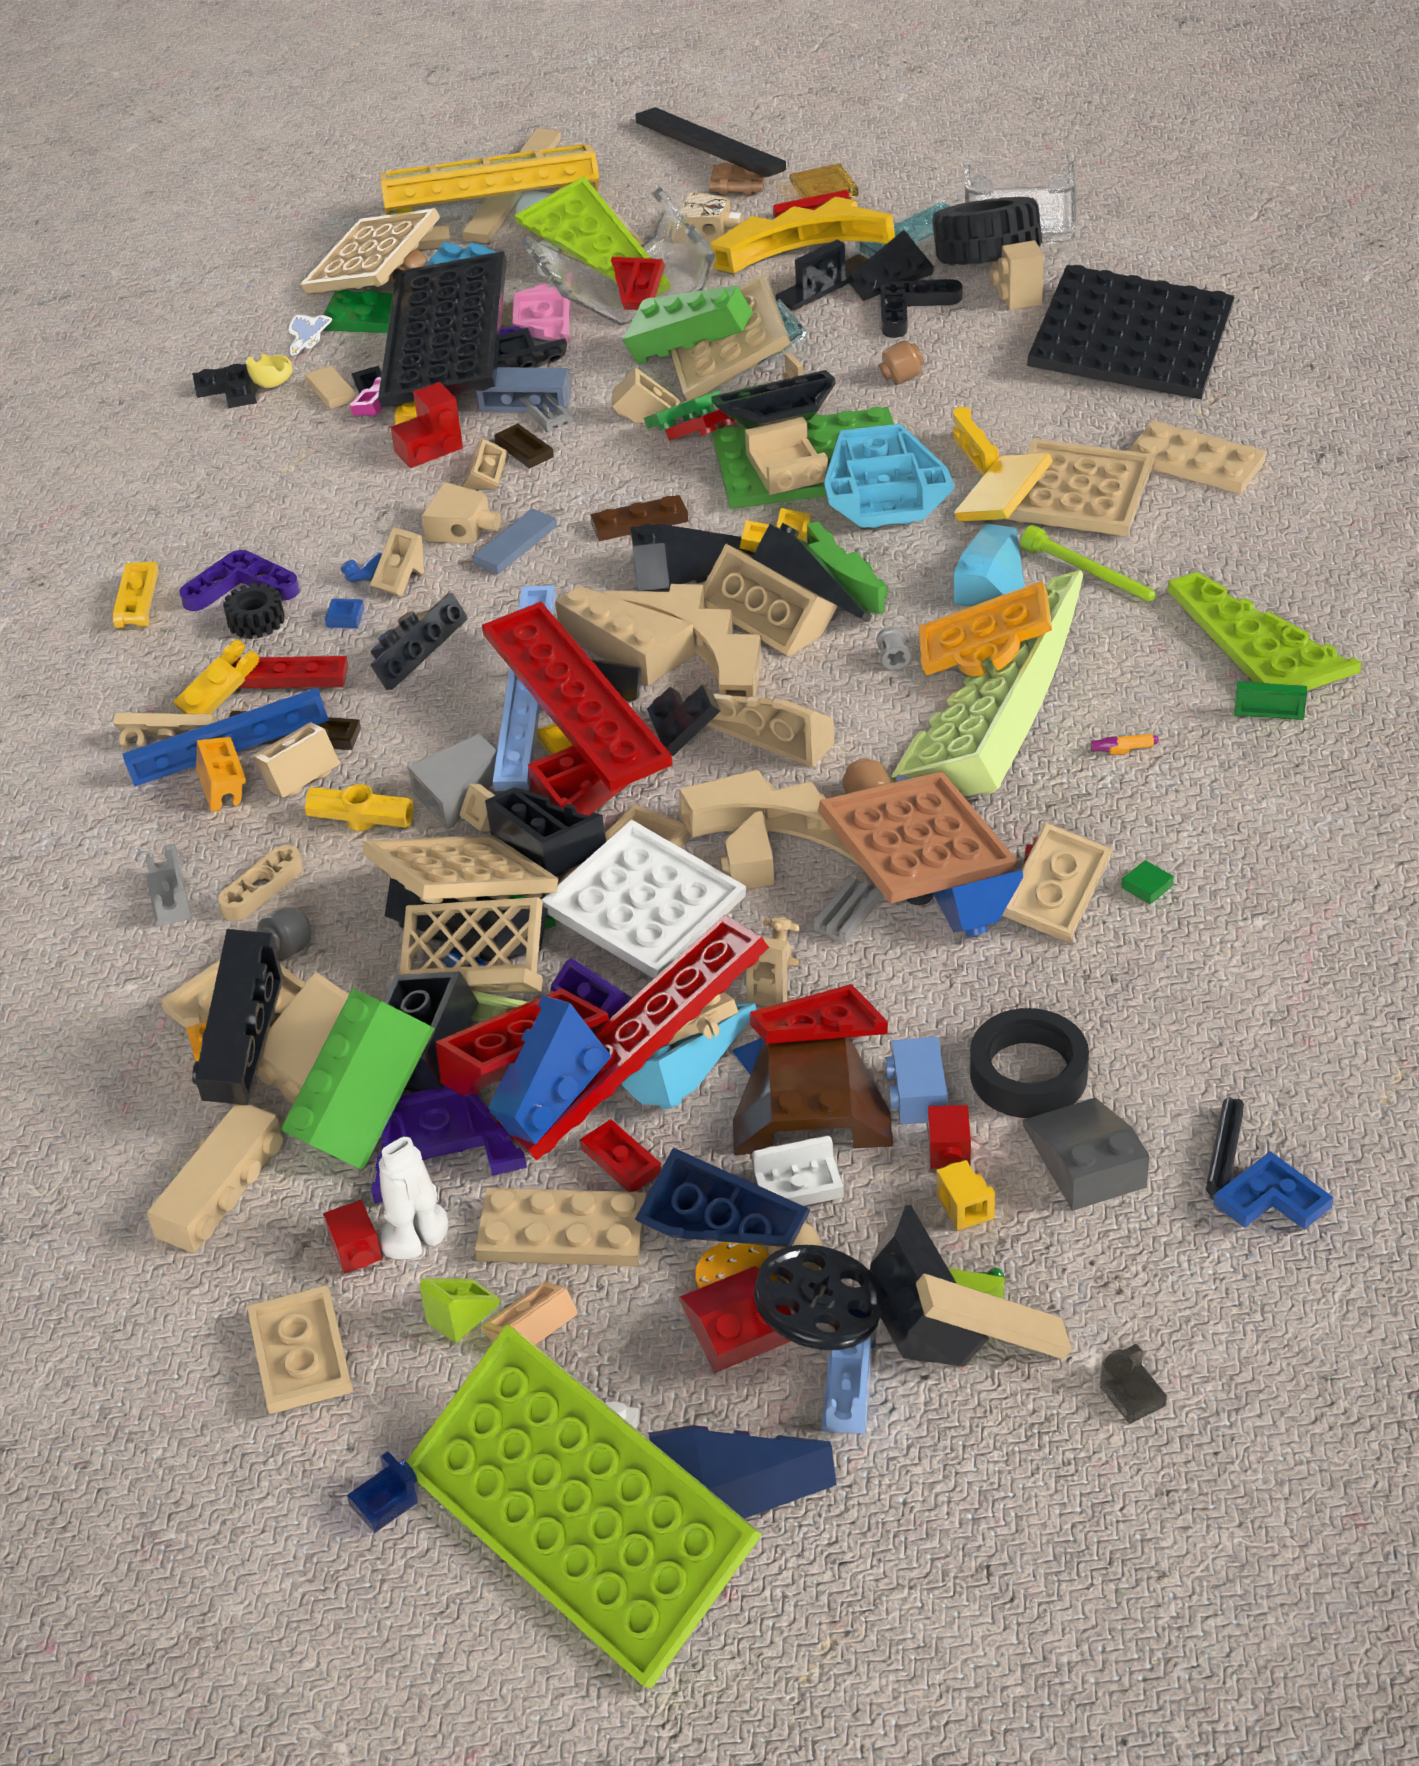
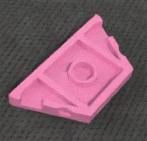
[512,276,571,344]

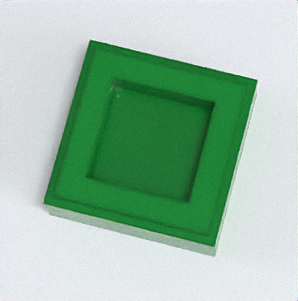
[1121,860,1174,904]

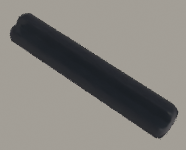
[1206,1097,1244,1196]

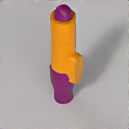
[1090,733,1159,755]

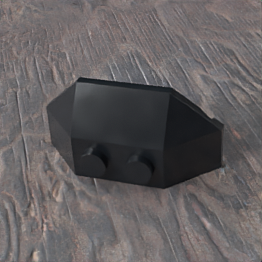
[711,370,836,429]
[870,1205,989,1366]

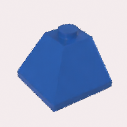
[934,870,1024,937]

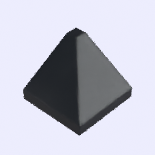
[351,365,382,394]

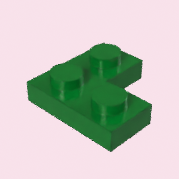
[643,390,721,431]

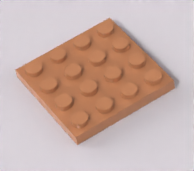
[818,771,1017,904]

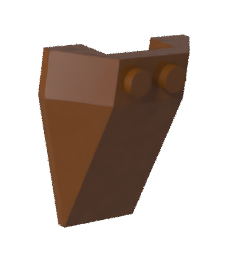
[733,1037,893,1155]

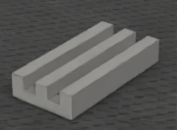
[519,392,573,432]
[813,877,882,943]

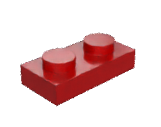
[580,1119,662,1192]

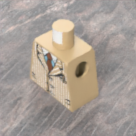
[676,191,743,242]

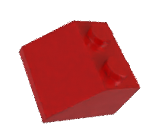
[679,1266,792,1374]

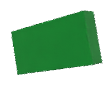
[1234,681,1307,720]

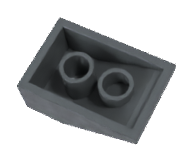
[1023,1098,1149,1211]

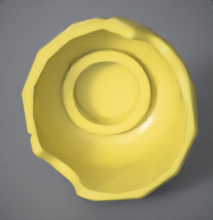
[245,354,293,388]

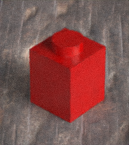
[928,1105,971,1169]
[323,1199,382,1273]

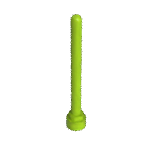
[1020,525,1156,602]

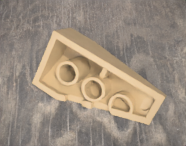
[706,694,834,768]

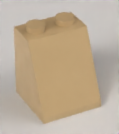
[257,972,349,1104]

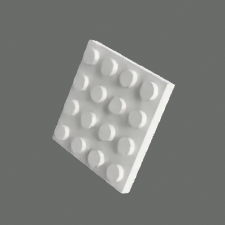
[542,820,746,979]

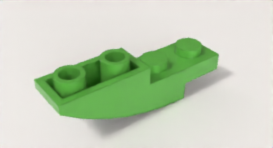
[807,521,887,614]

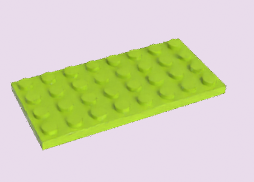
[401,1324,762,1689]

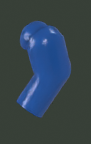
[341,552,382,582]

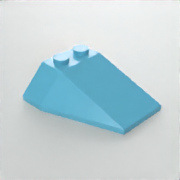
[824,424,954,528]

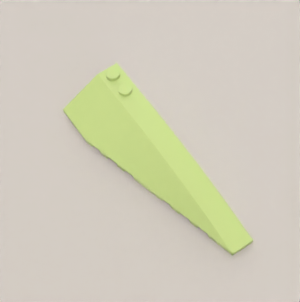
[891,570,1083,796]

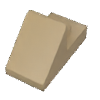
[370,527,424,597]

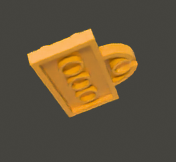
[919,581,1052,677]

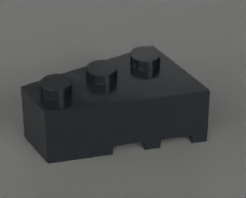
[485,787,606,876]

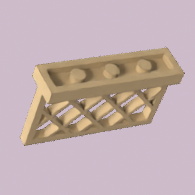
[392,897,543,994]

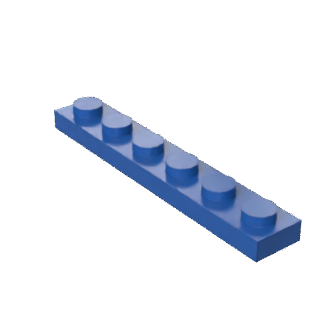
[122,687,329,786]

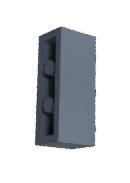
[476,367,572,412]

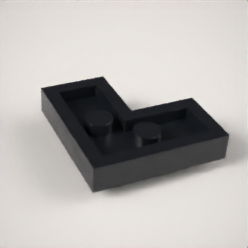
[192,364,257,408]
[647,684,721,756]

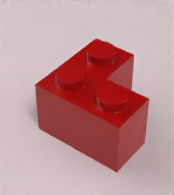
[390,382,463,468]

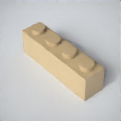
[147,1104,283,1254]

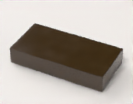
[494,423,554,469]

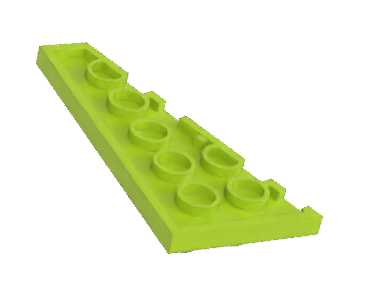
[514,176,671,296]
[1168,572,1362,691]

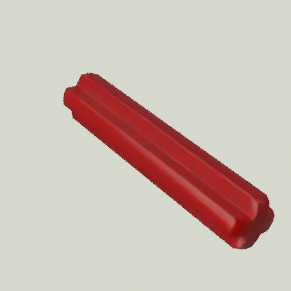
[773,190,851,218]

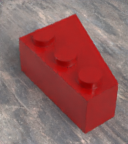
[528,746,629,816]

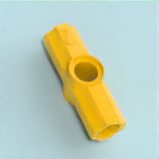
[304,784,414,831]

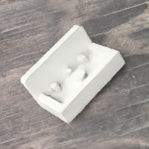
[752,1136,844,1206]

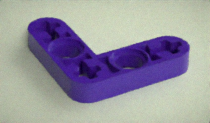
[179,550,300,611]

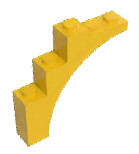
[709,197,895,274]

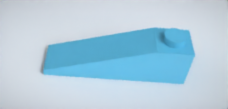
[954,523,1025,606]
[621,1003,757,1109]

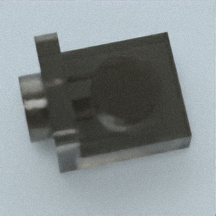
[1100,1344,1167,1424]

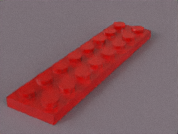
[482,602,673,792]
[496,915,769,1160]

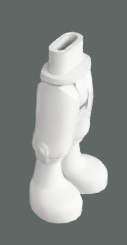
[377,1137,448,1260]

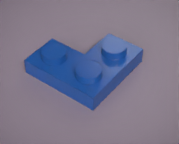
[1214,1151,1334,1230]

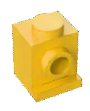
[937,1160,995,1231]

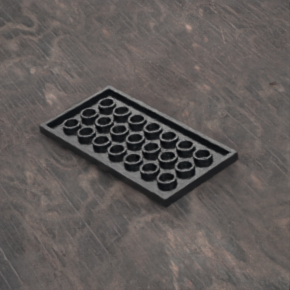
[378,251,507,407]

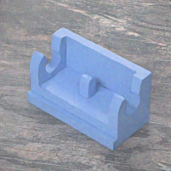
[822,1336,872,1434]

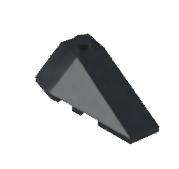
[630,524,754,592]

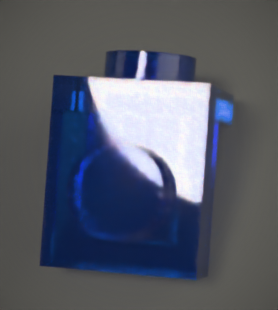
[347,1451,418,1533]

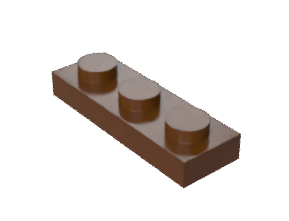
[590,495,689,541]

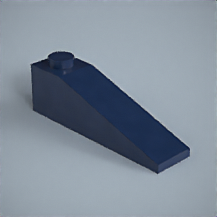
[635,1147,810,1247]
[648,1425,837,1519]

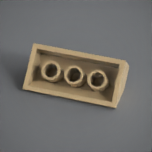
[703,544,838,656]

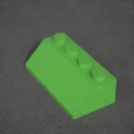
[280,988,435,1170]

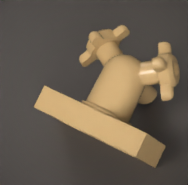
[746,916,800,1006]

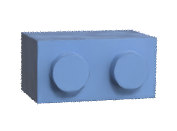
[885,1037,947,1125]

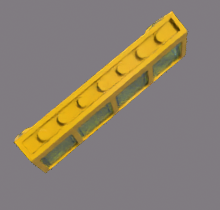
[379,143,600,215]

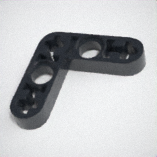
[880,279,963,338]

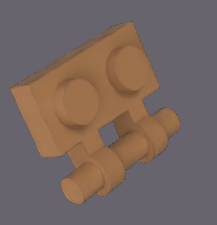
[709,163,765,195]

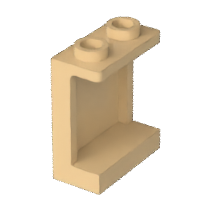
[745,416,828,495]

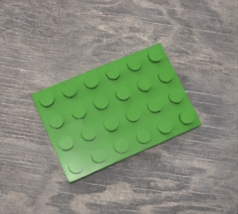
[712,407,894,509]

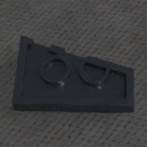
[848,230,934,301]

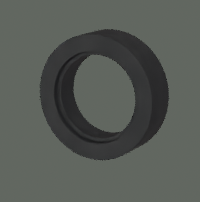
[970,1008,1089,1118]

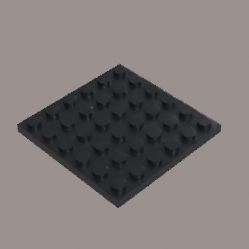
[1027,265,1235,400]

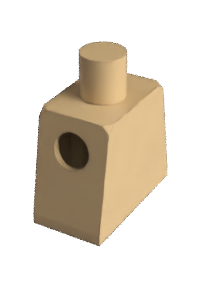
[421,482,501,544]

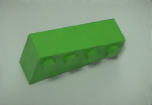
[622,286,753,365]

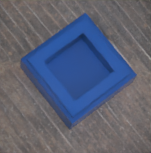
[325,599,364,628]

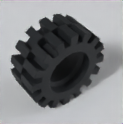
[223,583,285,639]

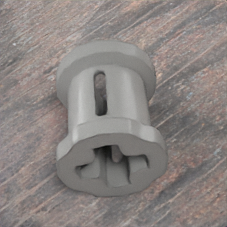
[876,626,911,670]

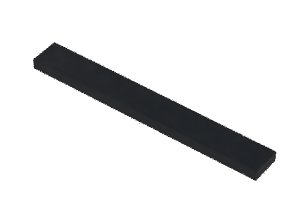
[635,107,786,178]

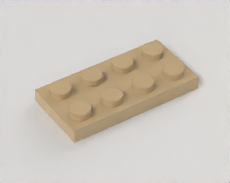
[1128,421,1266,494]
[475,1188,647,1266]

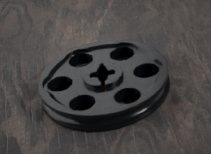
[753,1245,884,1350]

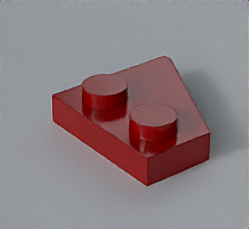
[611,257,665,310]

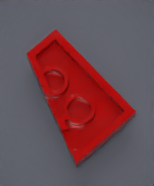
[665,408,737,440]
[750,984,888,1044]

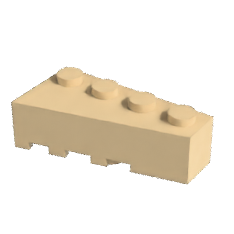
[555,586,695,686]

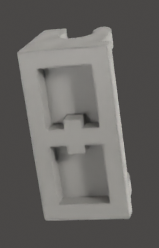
[146,844,192,927]

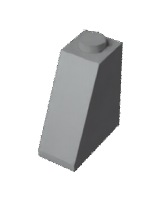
[408,733,498,829]

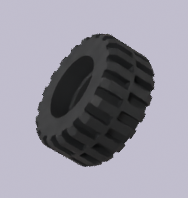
[932,196,1042,265]

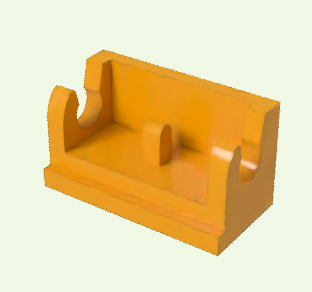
[196,737,246,812]

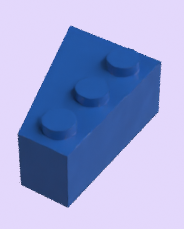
[488,995,612,1144]

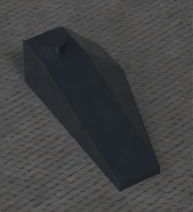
[752,523,872,622]

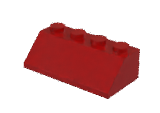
[436,989,609,1096]

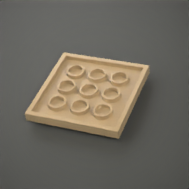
[300,208,440,294]
[670,274,791,400]
[1008,438,1154,536]
[363,835,558,903]

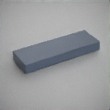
[473,508,557,574]

